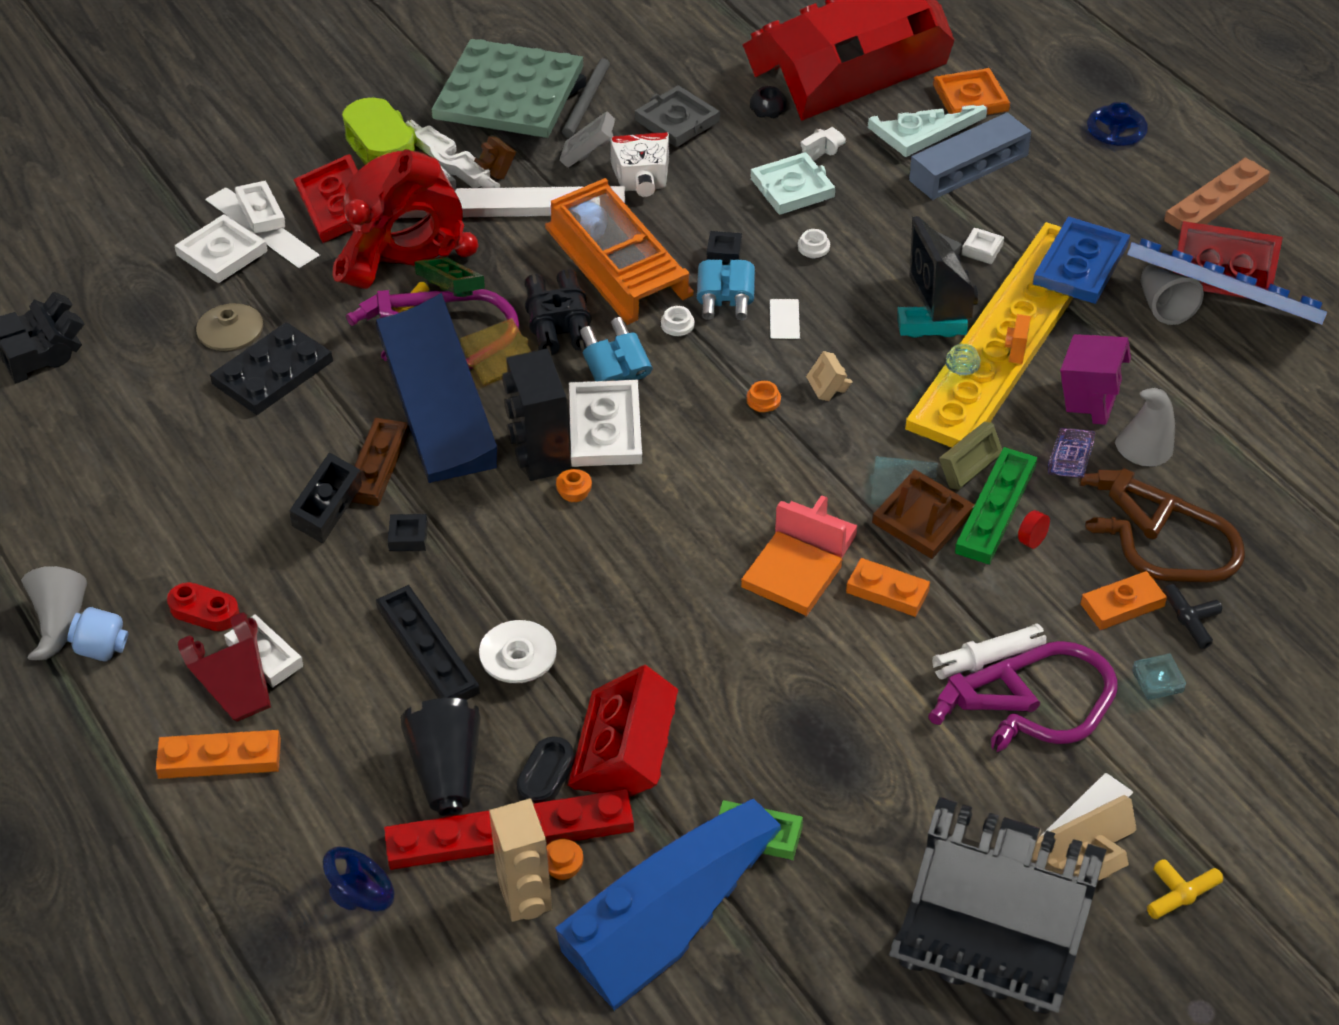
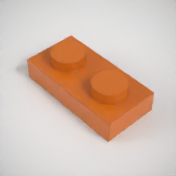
[846,558,930,617]

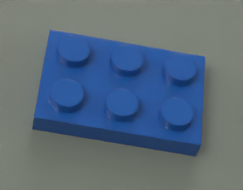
[1033,216,1130,304]

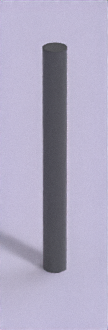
[562,59,610,138]

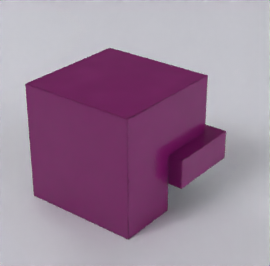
[1060,334,1131,425]

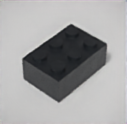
[502,348,571,481]

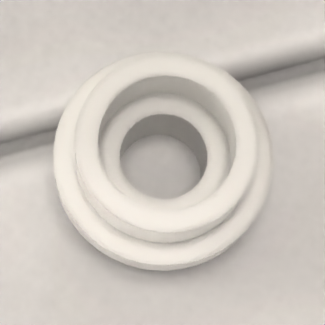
[798,229,830,258]
[661,306,694,336]

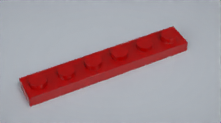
[384,789,634,870]

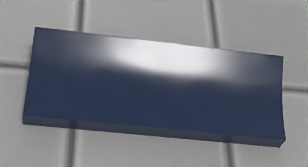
[376,293,497,483]

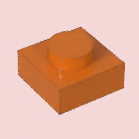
[1005,314,1031,364]

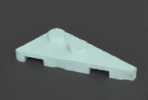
[868,105,987,157]

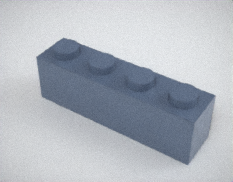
[909,112,1031,200]

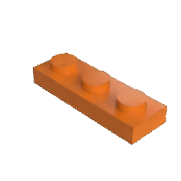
[155,730,281,779]

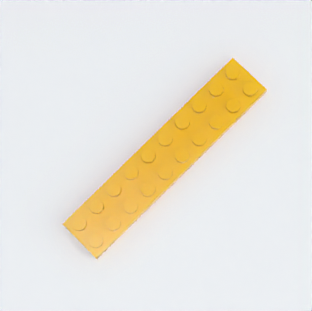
[905,222,1074,447]

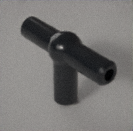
[1163,584,1222,649]

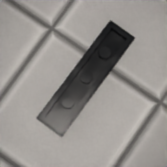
[376,585,480,700]

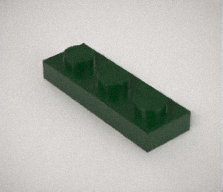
[415,257,485,297]

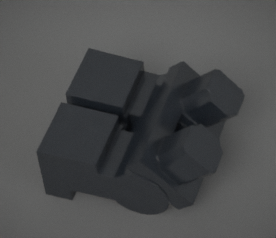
[0,292,85,384]

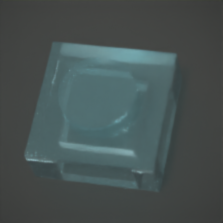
[1132,653,1186,700]

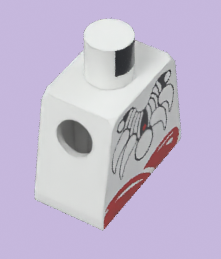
[610,132,669,197]

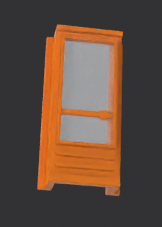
[545,178,694,325]

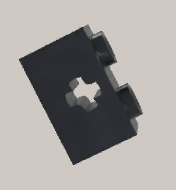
[289,452,362,543]

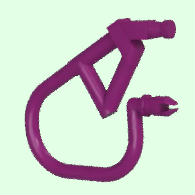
[346,289,519,370]
[928,641,1118,752]

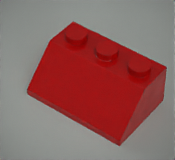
[1173,221,1283,299]
[568,664,678,797]

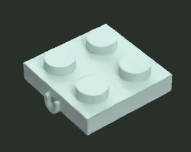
[751,152,835,215]

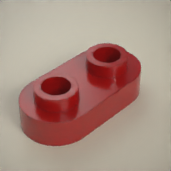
[167,582,240,631]

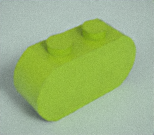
[342,98,417,165]

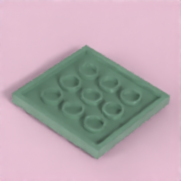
[432,39,583,138]

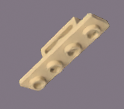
[1033,795,1136,881]

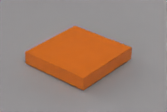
[933,68,1010,115]
[741,531,842,616]

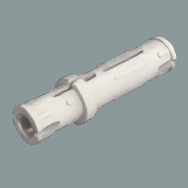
[932,624,1046,680]

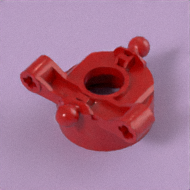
[332,149,479,289]

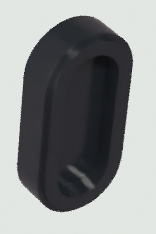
[517,736,574,804]

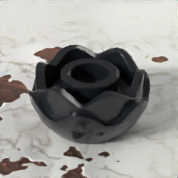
[750,86,787,119]

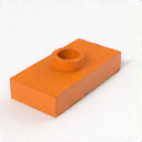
[1080,571,1167,630]

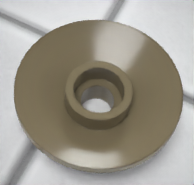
[196,303,263,351]

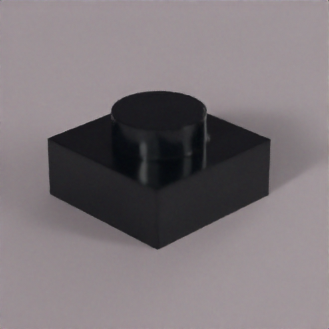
[707,231,742,264]
[388,514,428,551]

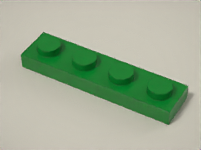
[955,447,1038,565]

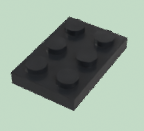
[210,322,333,415]

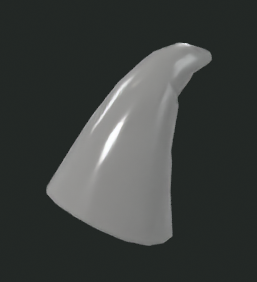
[1140,264,1204,325]
[1115,388,1175,466]
[21,566,87,660]

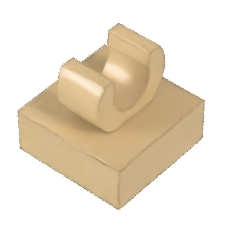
[806,351,852,401]

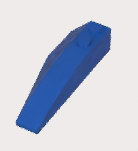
[555,798,781,1011]

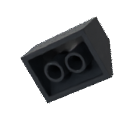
[909,216,978,322]

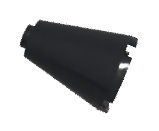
[400,698,481,816]

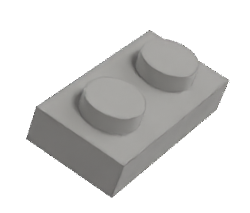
[559,111,615,168]

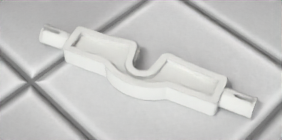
[406,120,500,188]

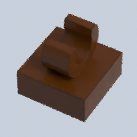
[474,136,516,180]

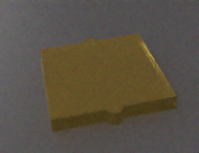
[459,318,531,386]

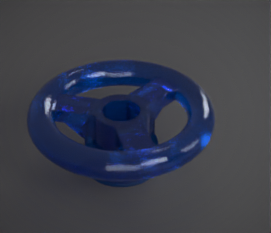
[1087,102,1148,146]
[322,846,395,912]

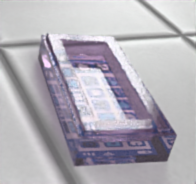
[1048,428,1095,478]

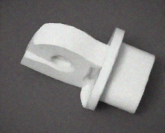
[800,127,846,160]

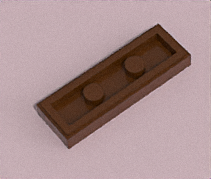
[352,418,409,506]

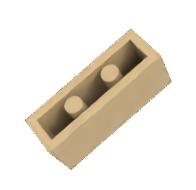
[489,798,552,922]

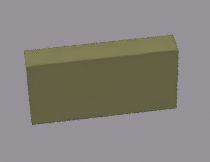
[939,422,1002,490]

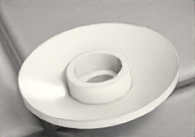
[479,620,556,683]

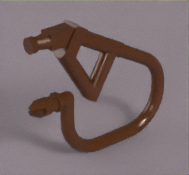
[1078,468,1245,583]

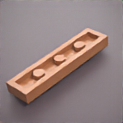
[1164,157,1270,230]

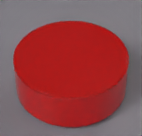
[1018,510,1050,549]

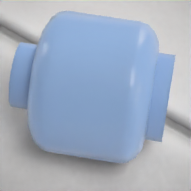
[67,607,128,662]

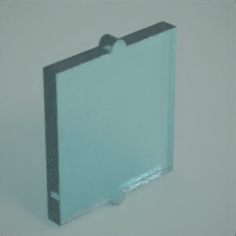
[870,456,939,505]

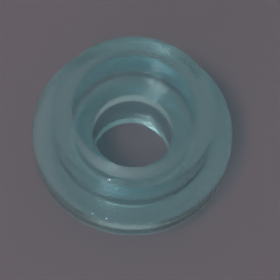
[946,344,981,375]

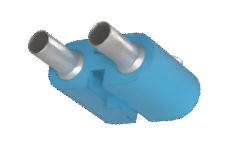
[697,260,755,320]
[580,317,653,381]

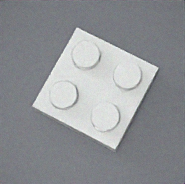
[174,214,268,283]

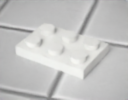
[569,380,642,467]

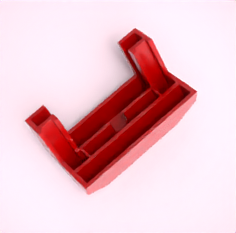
[742,0,955,121]

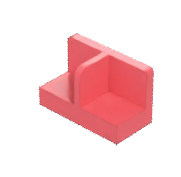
[775,496,857,558]

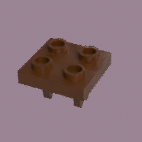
[872,469,975,559]

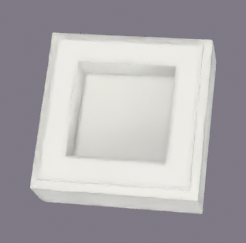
[961,228,1004,264]

